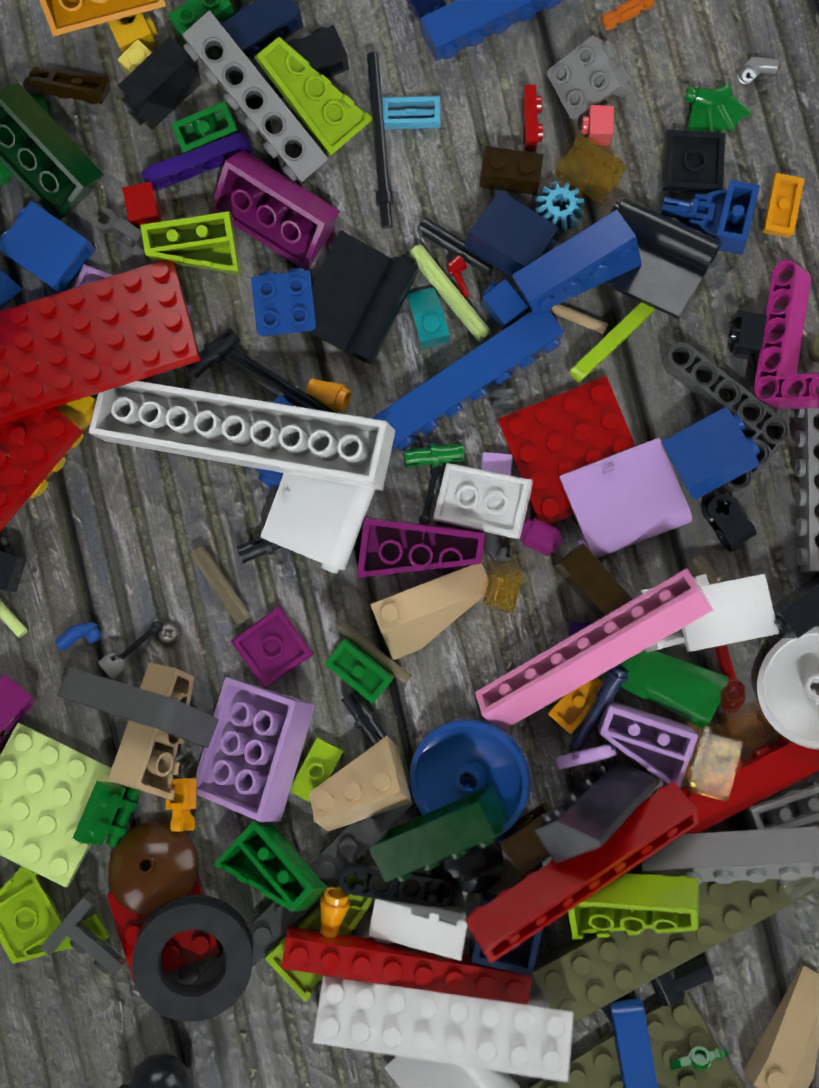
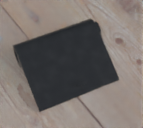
[602,198,722,319]
[308,230,419,364]

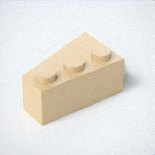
[309,736,412,832]

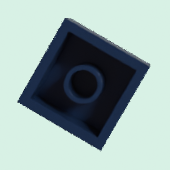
[469,891,543,976]

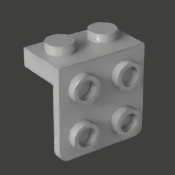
[547,35,631,120]

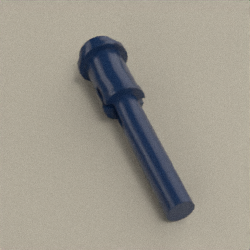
[570,664,629,751]

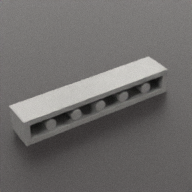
[642,826,819,884]

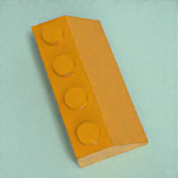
[39,0,166,36]

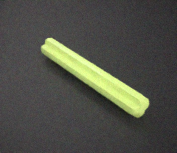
[409,244,490,342]

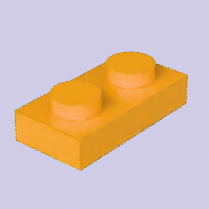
[762,173,805,238]
[547,677,602,734]

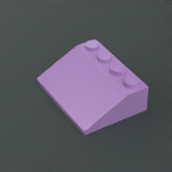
[195,677,315,822]

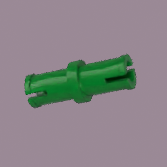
[403,443,464,468]

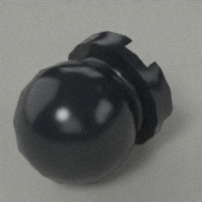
[118,1054,190,1088]

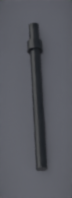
[367,52,394,229]

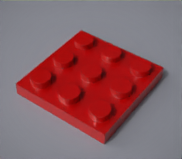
[107,874,222,983]

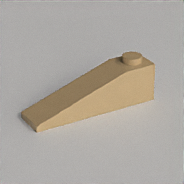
[370,562,492,660]
[744,964,819,1088]

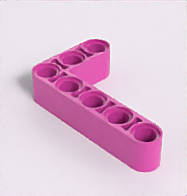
[754,260,819,409]

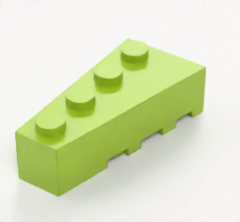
[568,873,699,940]

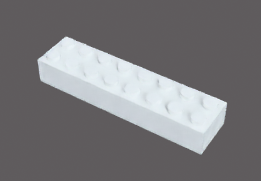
[313,976,574,1082]

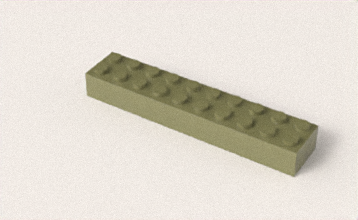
[533,825,819,1023]

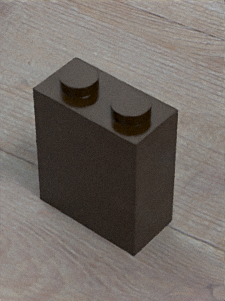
[553,543,632,619]

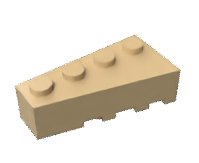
[108,663,194,801]

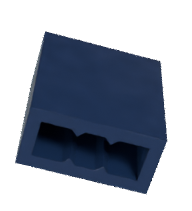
[464,190,559,278]

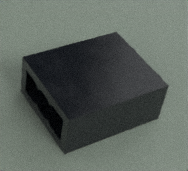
[118,36,201,131]
[773,573,819,638]

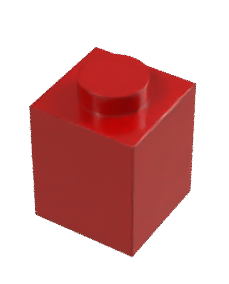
[122,182,163,230]

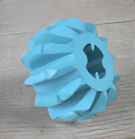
[535,181,585,233]

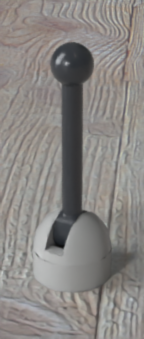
[98,621,163,679]

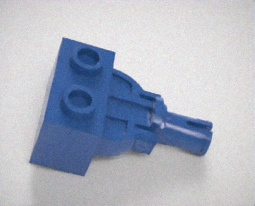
[661,180,760,255]

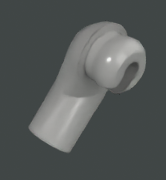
[737,57,779,84]

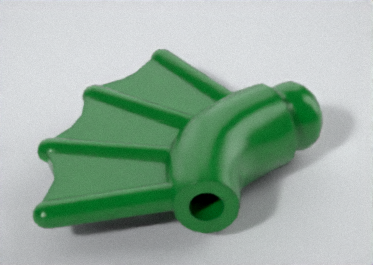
[684,83,752,132]

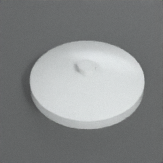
[757,627,819,749]

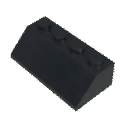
[535,761,660,863]

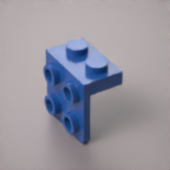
[251,268,316,337]

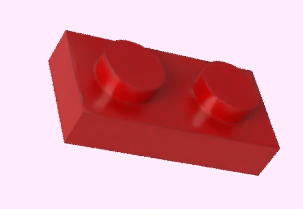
[522,84,543,153]

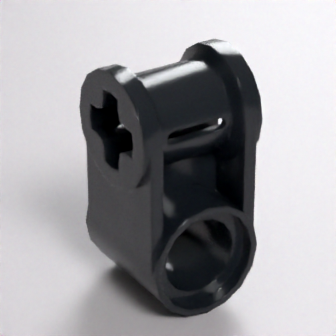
[701,494,757,552]

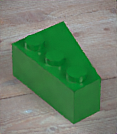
[213,820,327,912]

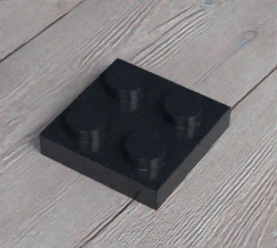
[662,129,726,193]

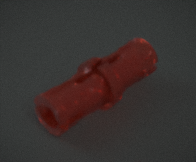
[720,680,746,714]

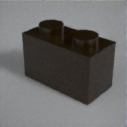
[479,146,544,196]

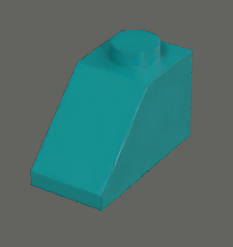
[406,287,450,351]

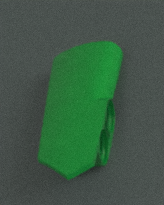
[599,650,729,729]

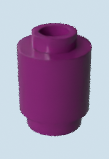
[518,517,563,557]

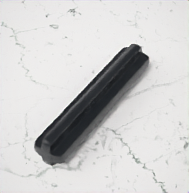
[418,217,495,275]

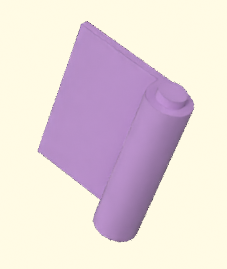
[559,438,692,559]

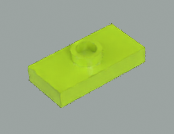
[290,737,344,803]

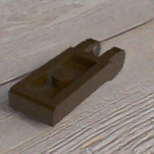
[22,67,110,104]

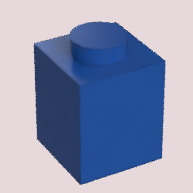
[481,279,528,331]

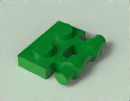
[73,780,141,847]

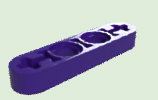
[141,133,252,191]

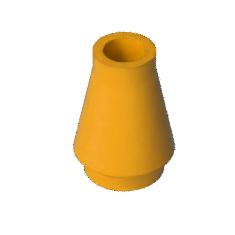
[306,378,352,412]
[320,887,351,938]

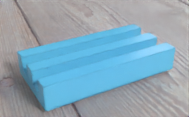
[382,96,441,130]

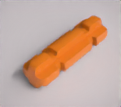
[600,0,655,31]

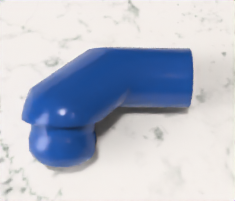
[55,622,102,650]

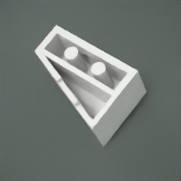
[369,898,467,961]

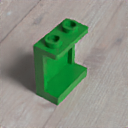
[324,639,394,704]

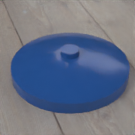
[410,719,531,837]

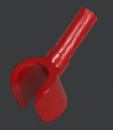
[447,255,470,299]

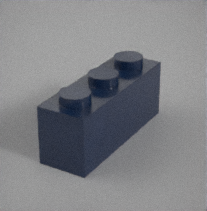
[214,0,304,60]

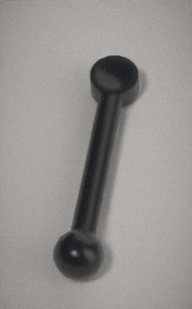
[419,466,442,525]

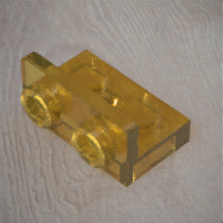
[555,134,626,205]
[686,726,743,802]

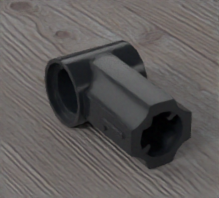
[650,953,714,1006]

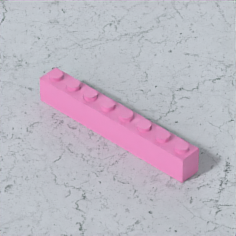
[475,569,713,730]

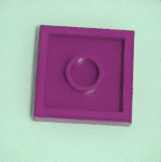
[231,606,314,689]

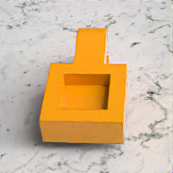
[166,778,197,832]

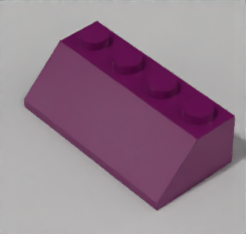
[210,150,341,271]

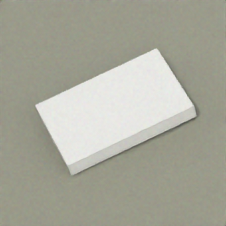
[433,463,533,540]
[682,574,779,652]

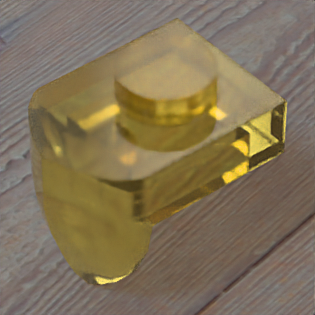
[483,569,526,613]

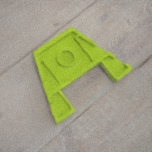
[0,866,111,964]

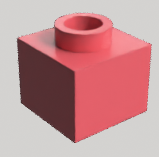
[581,105,614,146]

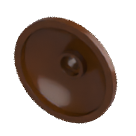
[108,821,199,916]

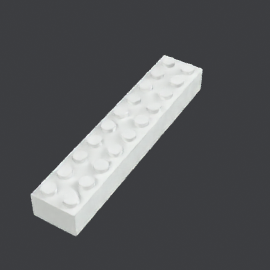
[89,381,395,490]

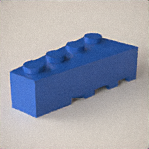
[512,210,642,315]

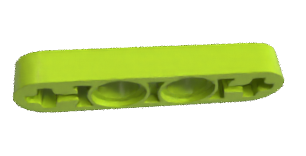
[569,302,657,384]

